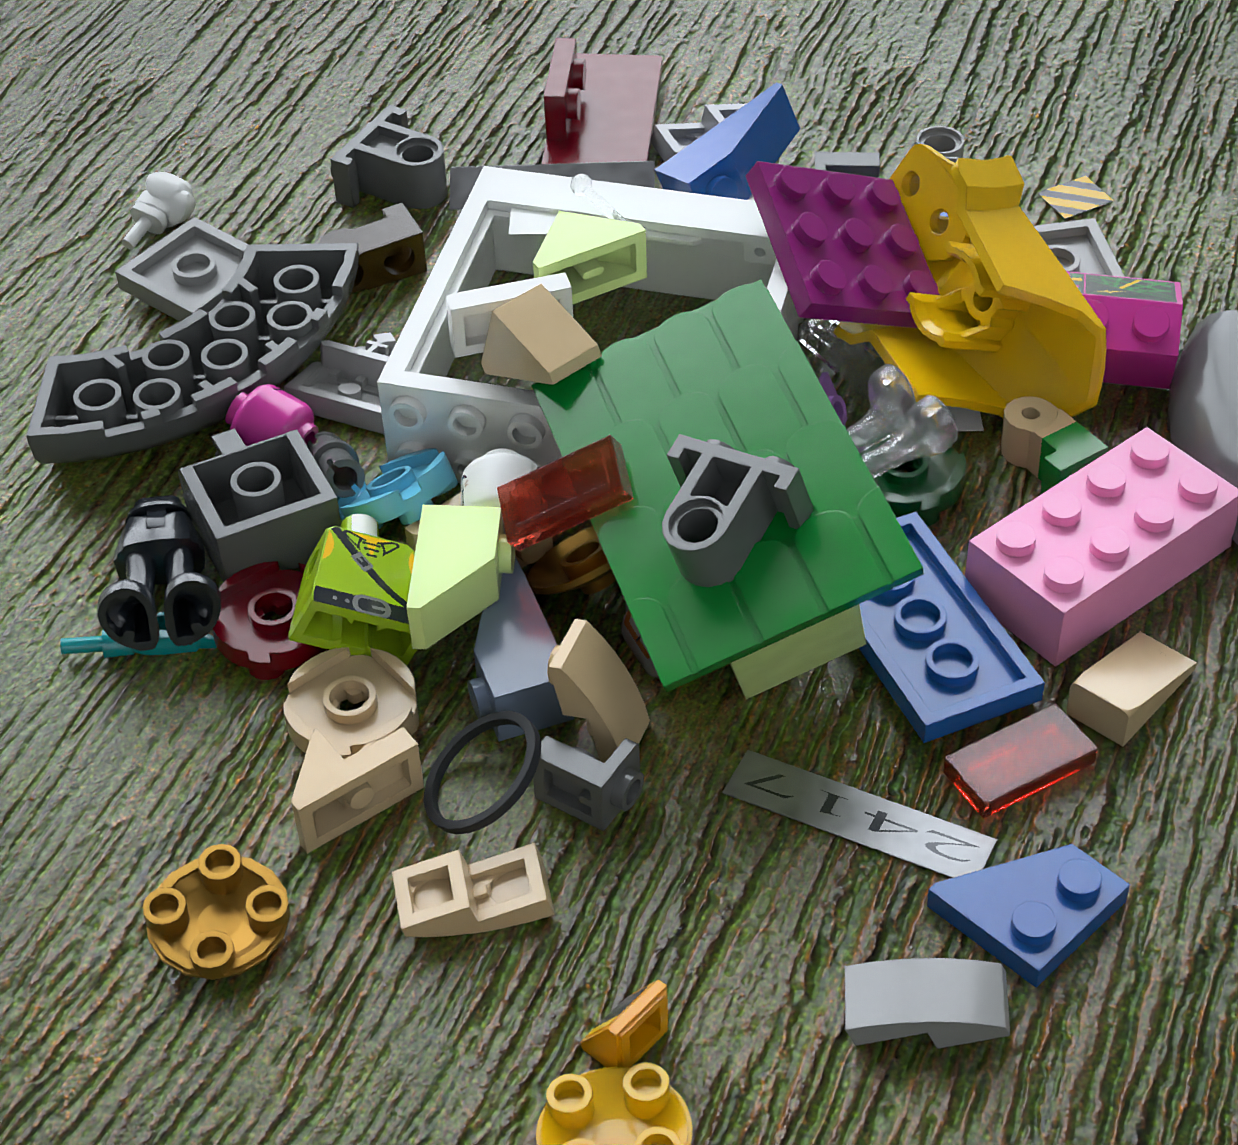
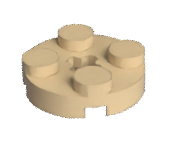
[284,647,419,759]

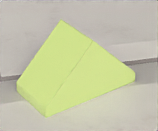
[533,211,647,304]

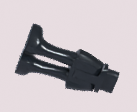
[97,495,221,651]

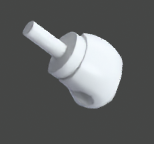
[122,172,196,250]

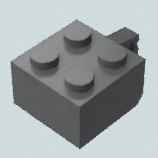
[178,428,341,583]

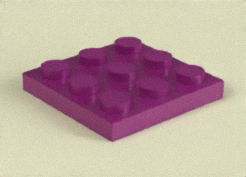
[746,161,940,328]

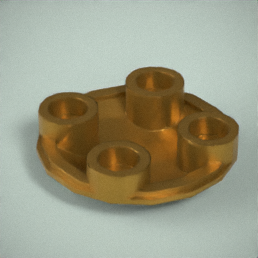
[143,844,290,980]

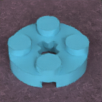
[337,448,458,529]

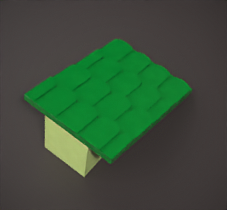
[531,279,924,699]

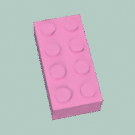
[965,427,1238,667]

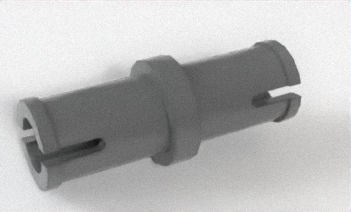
[307,432,365,498]

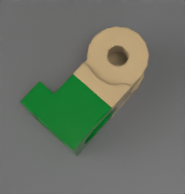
[1001,396,1108,495]

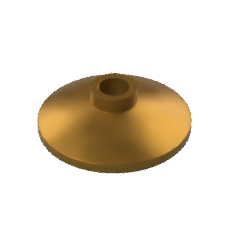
[527,526,616,595]

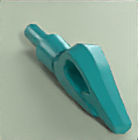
[60,612,217,658]

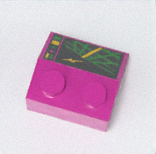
[1066,271,1183,389]

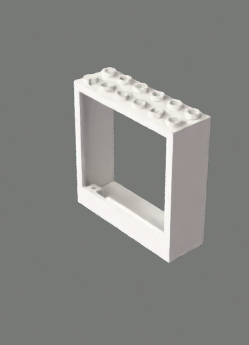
[377,166,804,502]

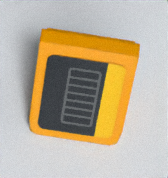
[580,979,668,1068]

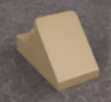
[291,727,424,854]

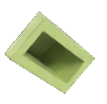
[407,505,515,649]

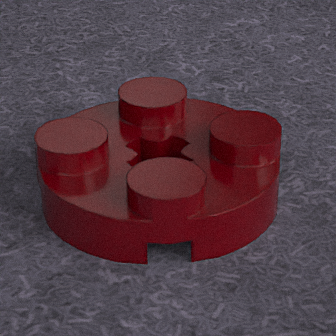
[212,561,327,680]

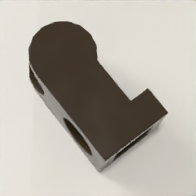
[319,203,427,293]

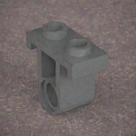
[330,105,448,209]
[662,434,814,587]

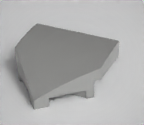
[284,333,396,434]

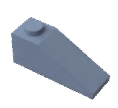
[467,556,575,741]

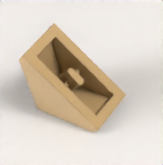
[481,283,602,385]

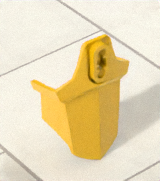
[833,143,1106,418]

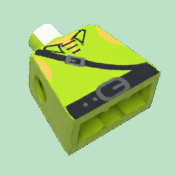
[289,514,417,666]

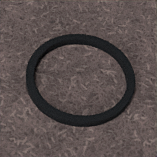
[424,711,541,834]

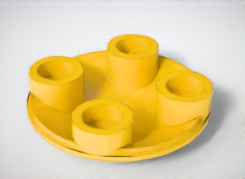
[536,1063,692,1145]

